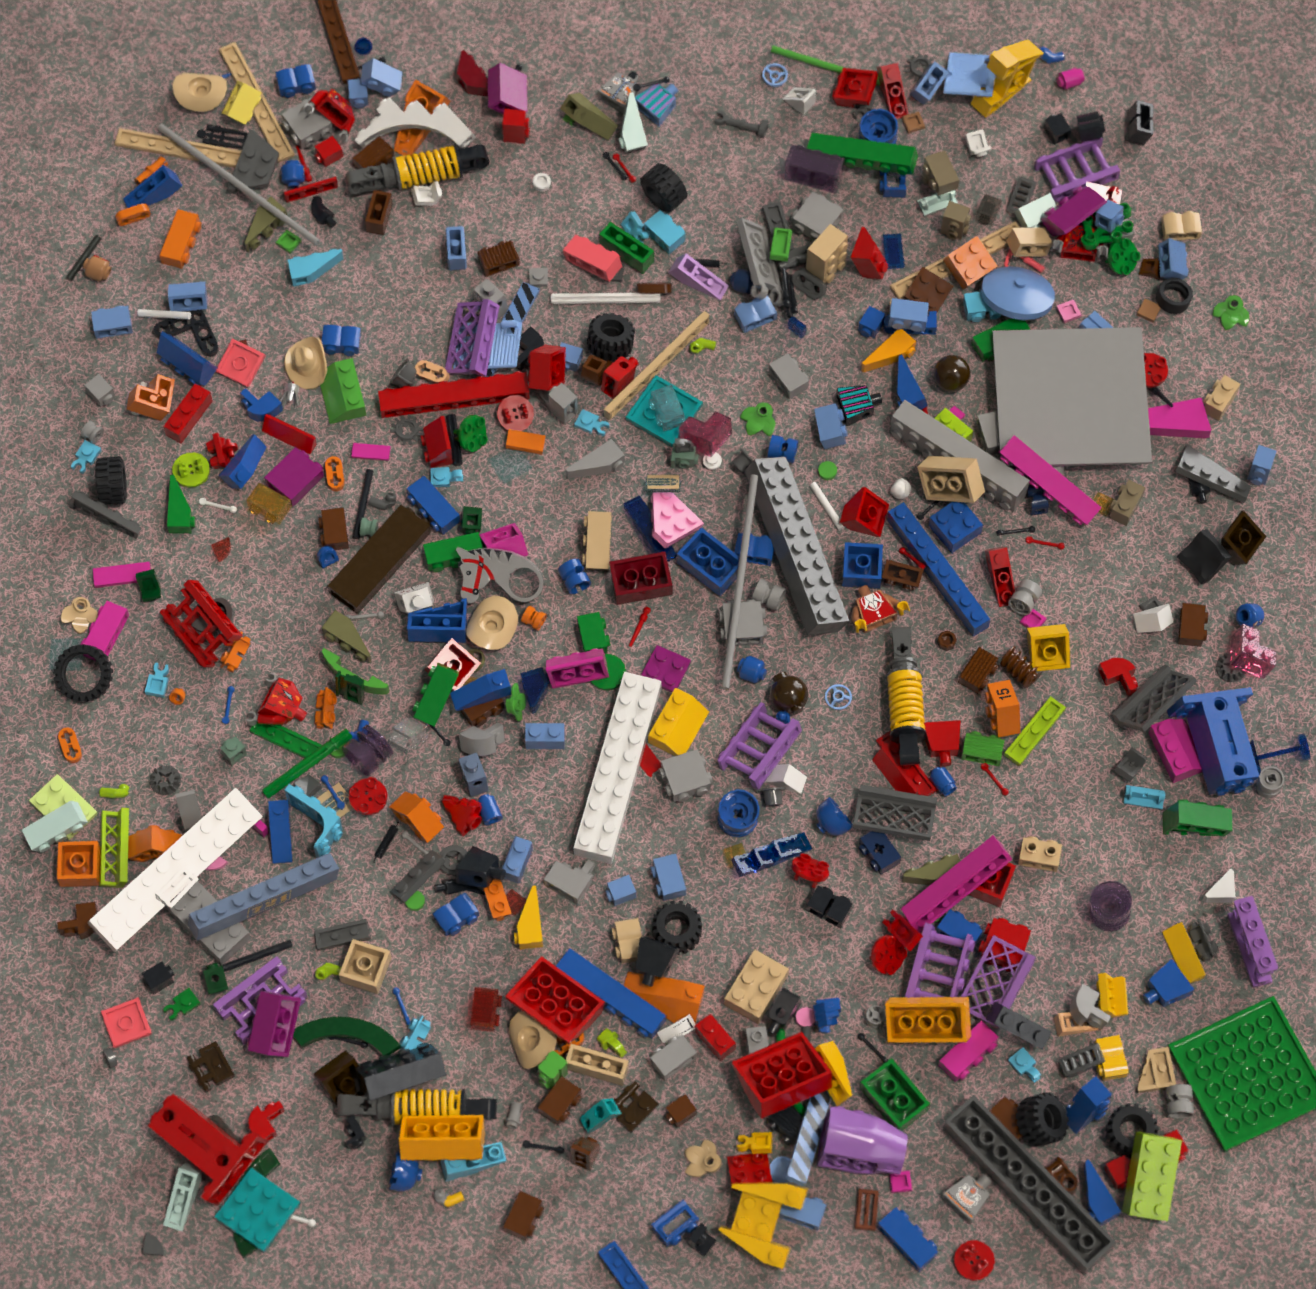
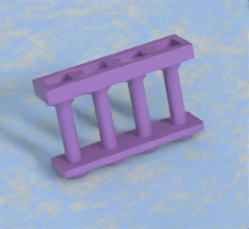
[1034,138,1120,202]
[718,702,802,790]
[905,923,975,997]

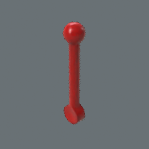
[613,153,636,183]
[1026,536,1065,550]
[899,547,926,569]
[981,763,1009,796]

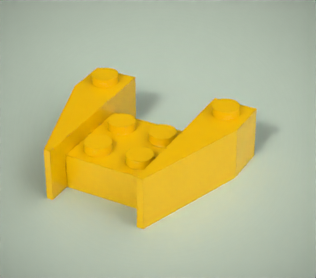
[971,40,1044,118]
[719,1182,809,1269]

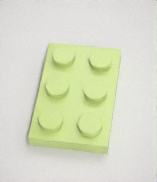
[29,774,98,840]

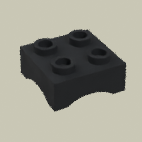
[1177,529,1232,584]

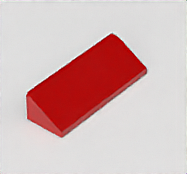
[282,176,338,203]
[262,414,317,454]
[872,746,918,794]

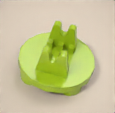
[173,452,210,487]

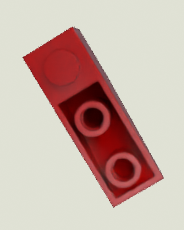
[876,63,909,119]
[985,546,1015,607]

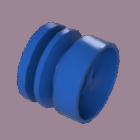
[859,109,898,144]
[717,789,760,837]

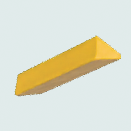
[1162,922,1205,984]

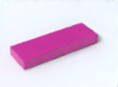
[93,561,151,588]

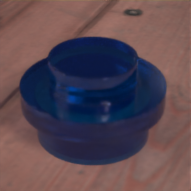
[355,37,373,55]

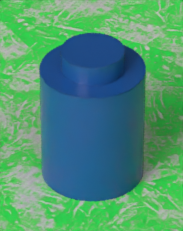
[478,794,503,826]

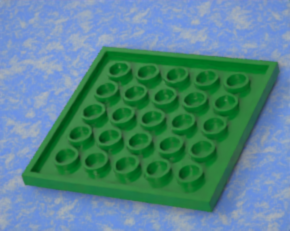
[1167,996,1316,1152]

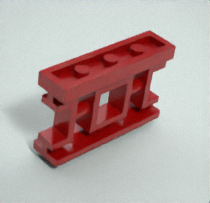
[160,580,243,668]

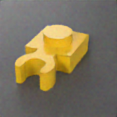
[737,1132,773,1154]

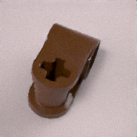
[1044,1156,1078,1196]

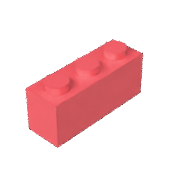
[563,235,622,282]

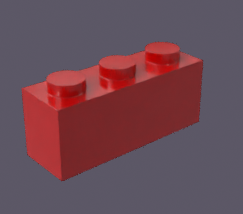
[163,383,213,444]

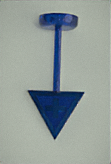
[1250,733,1311,775]

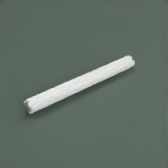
[551,293,661,304]

